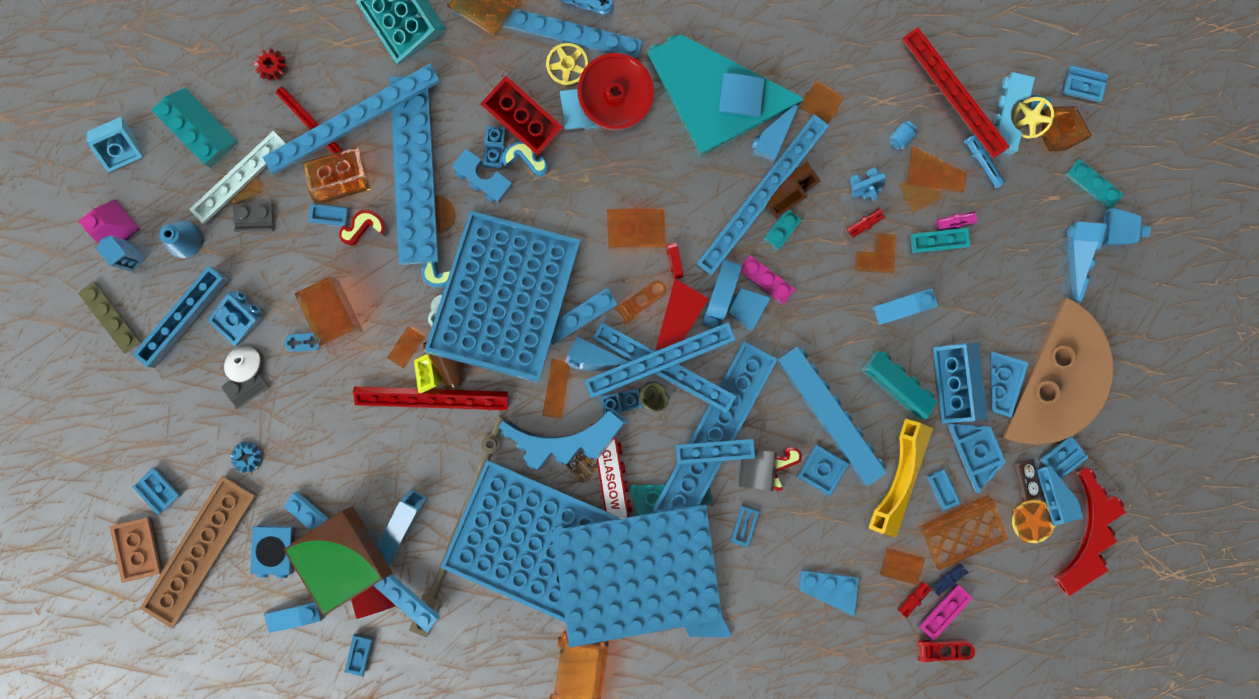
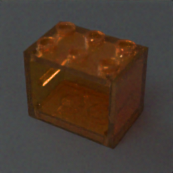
[294,276,364,348]

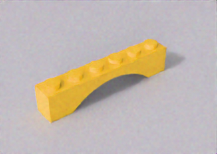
[869,419,933,538]

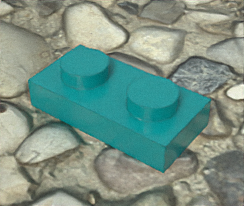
[764,210,802,250]

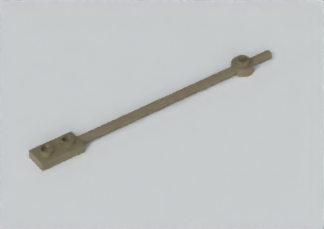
[409,416,505,637]

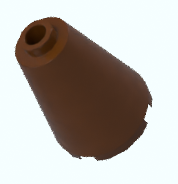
[423,341,464,388]

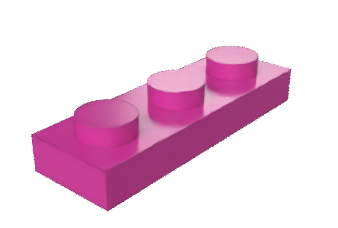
[740,255,795,305]
[918,584,973,640]

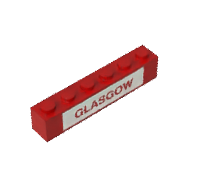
[591,423,632,518]

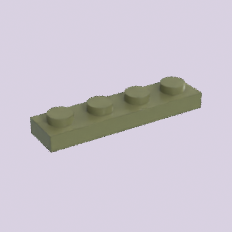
[78,282,142,354]

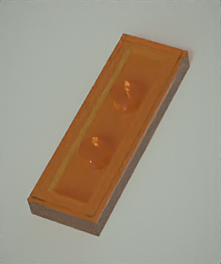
[542,359,570,419]

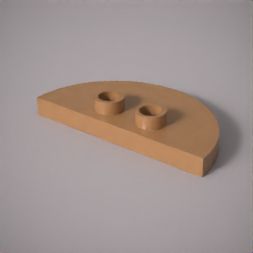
[1001,298,1113,445]

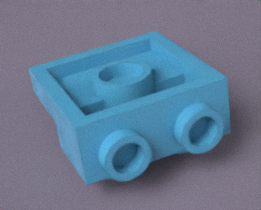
[207,290,263,347]

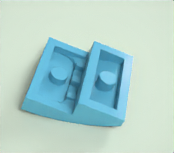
[560,89,599,130]

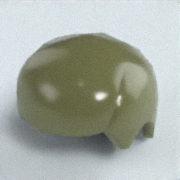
[639,381,670,412]

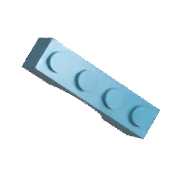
[993,72,1035,155]

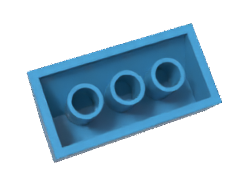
[933,343,988,423]

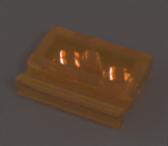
[880,548,925,585]

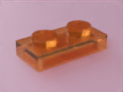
[387,326,425,368]

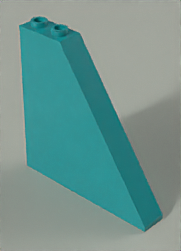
[647,34,803,156]

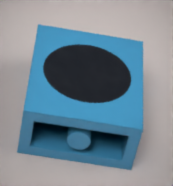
[250,525,296,578]

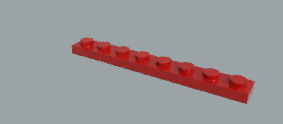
[902,27,1010,159]
[353,386,508,410]

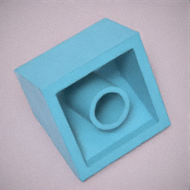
[87,116,143,172]

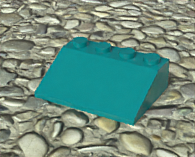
[356,0,446,64]

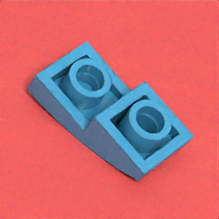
[483,126,506,169]
[600,389,643,415]

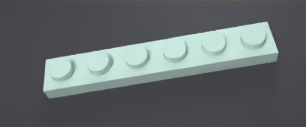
[189,131,286,224]

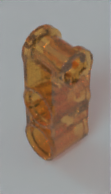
[614,280,666,324]

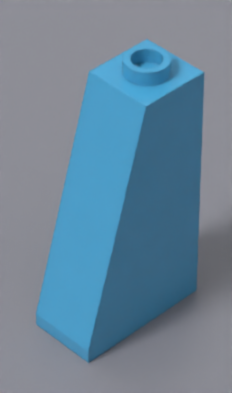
[377,489,428,565]

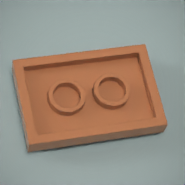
[110,517,162,583]

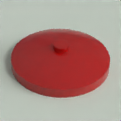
[577,53,654,130]

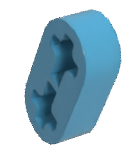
[284,333,323,352]

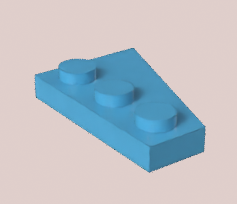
[990,351,1029,418]
[798,570,859,616]

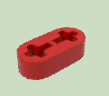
[666,242,684,279]

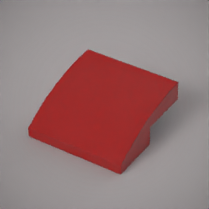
[351,586,395,619]

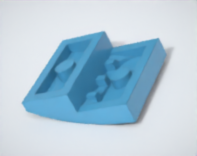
[719,73,764,117]

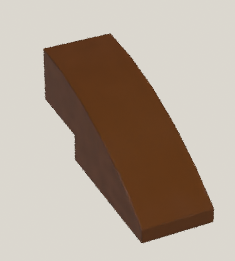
[766,161,821,218]

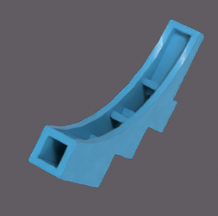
[498,410,628,470]

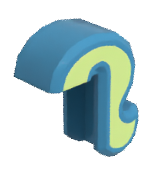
[502,141,549,177]
[421,262,450,288]

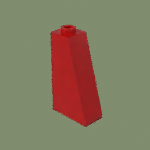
[656,279,708,350]

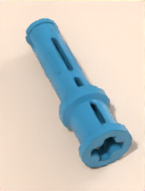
[963,135,1006,188]

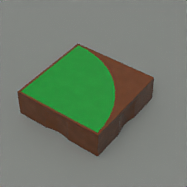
[283,506,393,617]

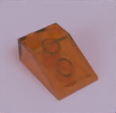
[607,209,666,250]

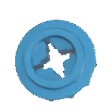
[230,442,262,472]

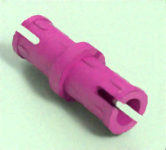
[936,211,977,231]

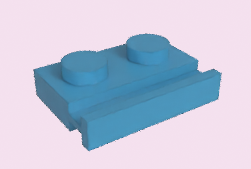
[1063,65,1108,103]
[1039,436,1089,479]
[132,468,181,515]

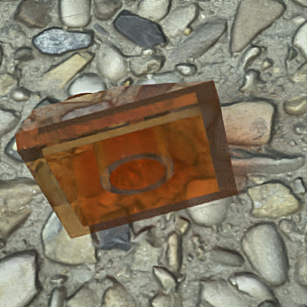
[1041,106,1092,151]

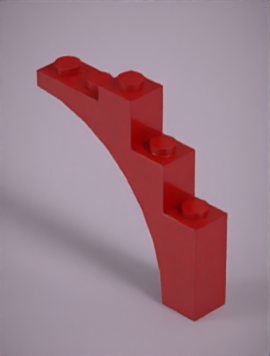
[1053,467,1126,596]

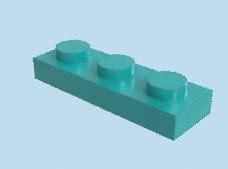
[1065,159,1124,209]
[910,228,971,254]

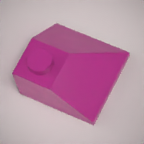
[78,200,140,243]

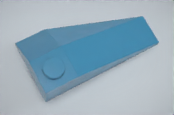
[1067,221,1107,303]

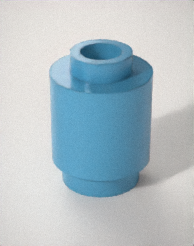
[890,121,918,150]

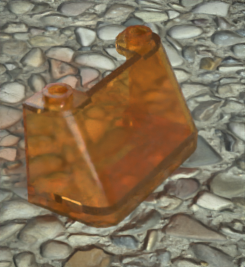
[550,631,609,699]

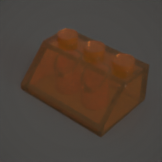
[303,147,371,205]

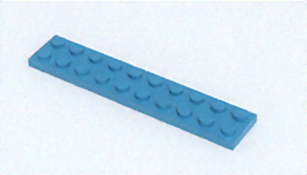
[389,76,439,265]
[652,341,778,512]

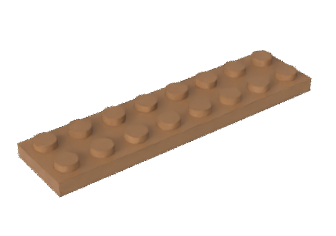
[140,476,256,629]

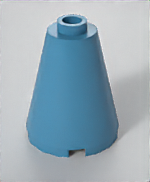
[159,220,202,258]

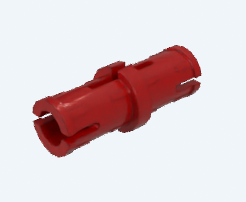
[846,208,886,238]
[898,582,932,618]

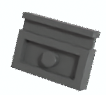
[233,203,274,233]
[221,371,270,410]

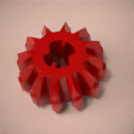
[254,48,288,82]

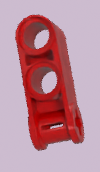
[917,639,975,662]

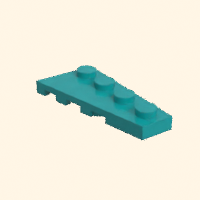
[629,484,713,516]

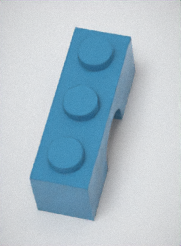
[452,149,513,204]

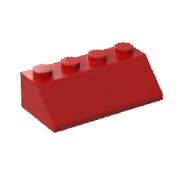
[480,75,564,156]

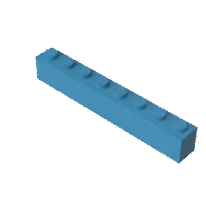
[777,347,887,486]

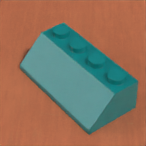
[151,88,238,168]
[861,351,937,419]

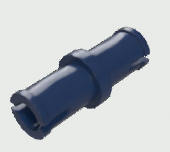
[930,563,969,597]

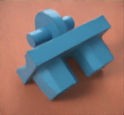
[850,168,886,201]

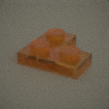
[855,233,896,273]

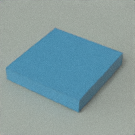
[796,444,849,496]

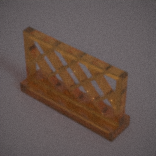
[918,495,1008,571]

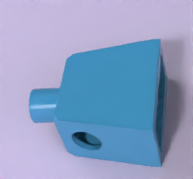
[1102,208,1151,246]
[727,288,770,331]

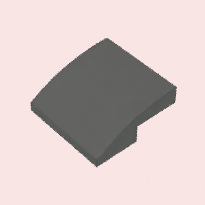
[739,449,777,491]

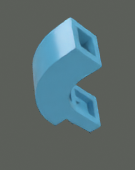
[701,259,742,328]

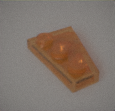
[906,146,967,193]

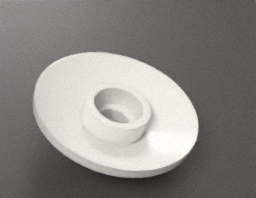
[224,346,261,382]

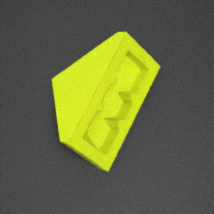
[414,354,442,394]

